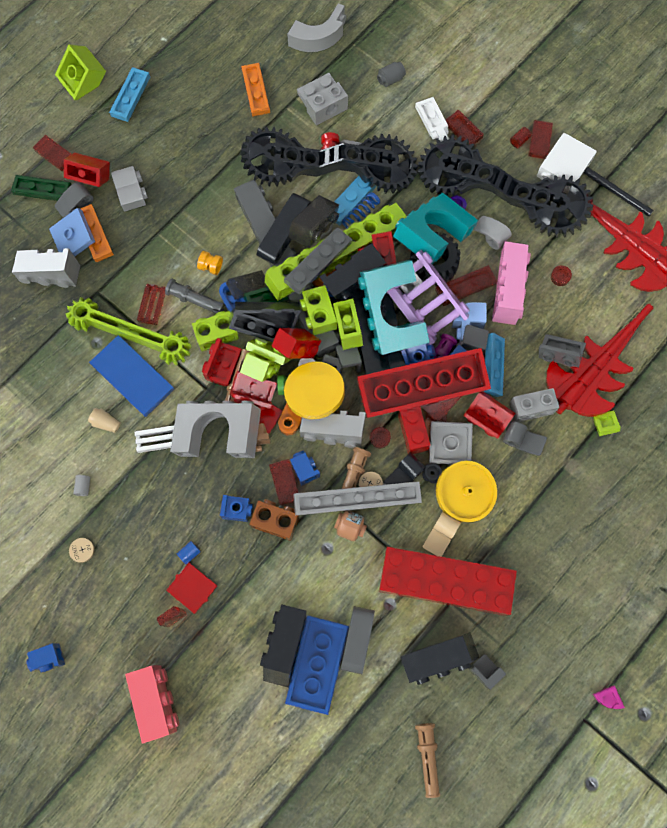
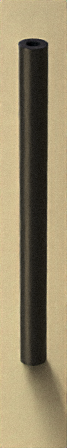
[583,166,654,217]

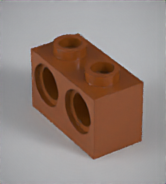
[249,499,299,541]

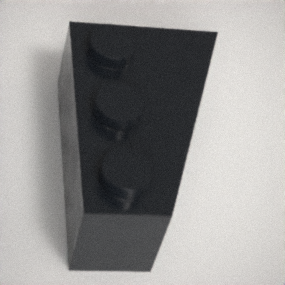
[319,244,387,302]
[229,302,301,342]
[260,604,307,688]
[401,632,480,685]

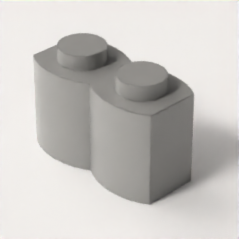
[111,166,148,212]

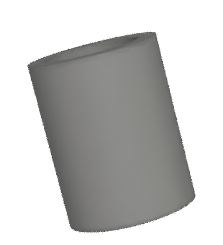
[73,475,91,496]

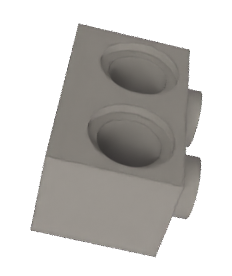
[509,388,559,422]

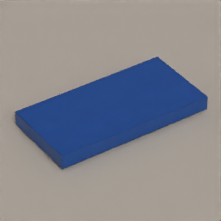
[89,335,174,417]
[285,615,349,715]

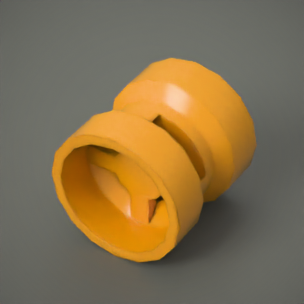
[197,251,223,275]

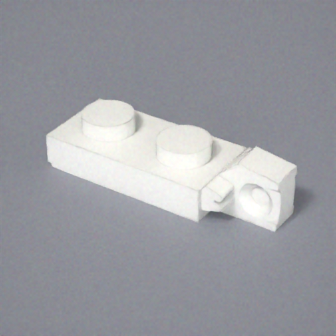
[415,97,449,141]

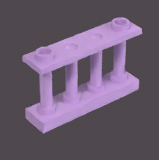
[387,250,470,345]

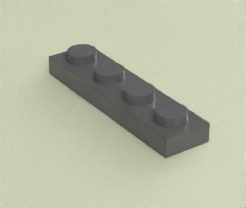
[284,227,353,295]

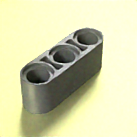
[341,606,375,675]

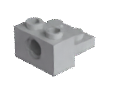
[297,73,348,125]

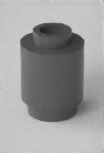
[377,61,406,87]

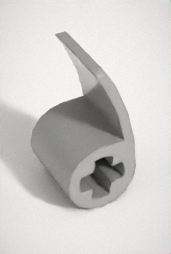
[473,216,512,250]

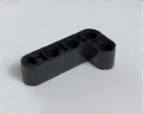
[256,193,313,265]

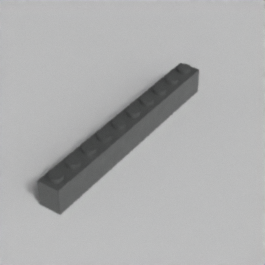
[234,180,341,358]

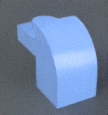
[452,302,486,342]

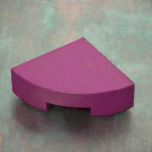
[593,686,625,709]

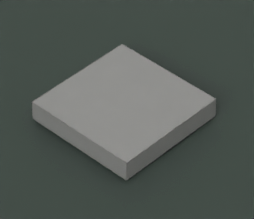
[429,422,473,464]

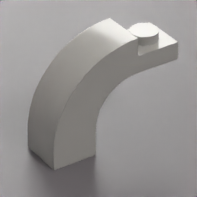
[287,3,346,52]

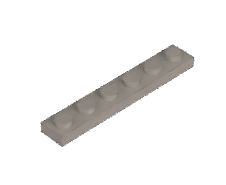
[293,482,422,516]

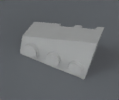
[12,248,80,288]
[299,411,366,448]

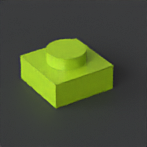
[593,410,621,436]

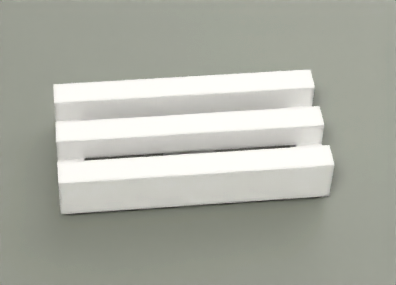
[135,426,174,453]

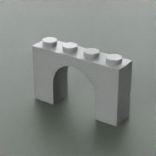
[170,401,261,458]

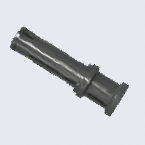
[165,278,225,313]

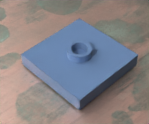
[49,208,95,257]

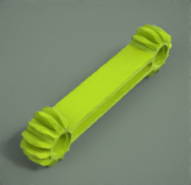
[66,297,192,366]

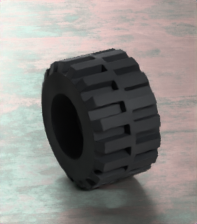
[410,232,461,287]

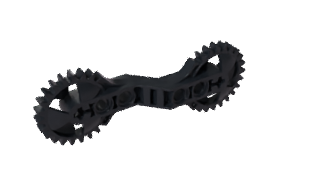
[240,126,418,194]
[418,135,593,238]

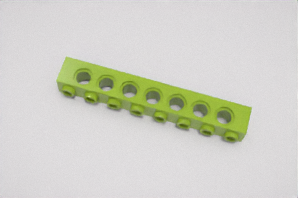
[265,203,407,300]

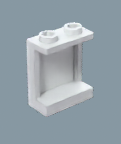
[537,133,597,194]

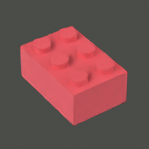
[125,665,179,744]

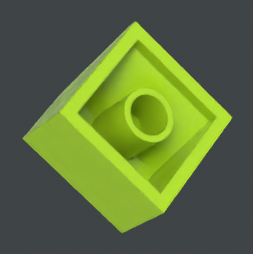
[55,44,106,100]

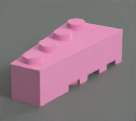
[492,241,531,325]

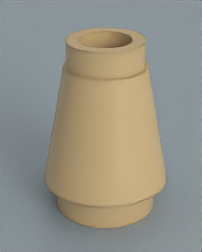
[88,408,121,433]

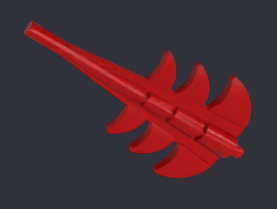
[590,203,667,292]
[546,304,653,417]

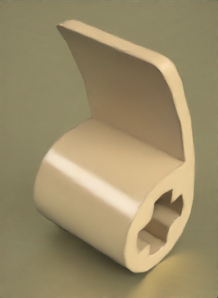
[423,512,461,557]

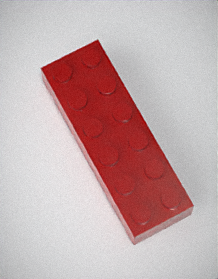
[356,348,491,418]
[379,547,517,616]

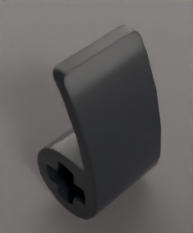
[384,452,426,485]

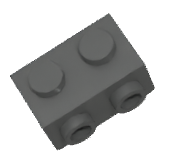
[539,334,586,367]

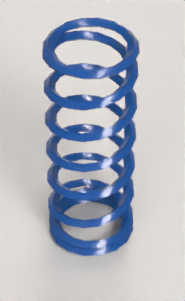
[342,192,380,229]

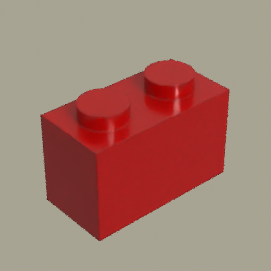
[64,152,110,187]
[272,328,321,359]
[398,406,431,454]

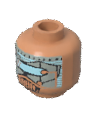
[334,510,367,541]

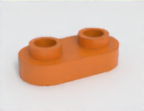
[278,403,302,435]

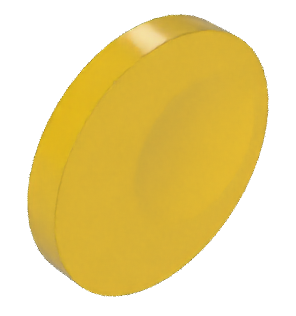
[284,362,345,419]
[436,461,497,522]

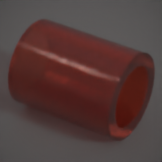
[510,127,531,148]

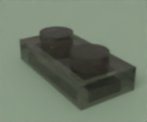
[226,270,268,300]

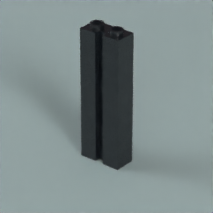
[350,288,406,375]

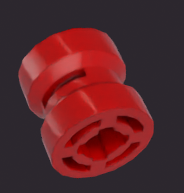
[321,132,340,150]

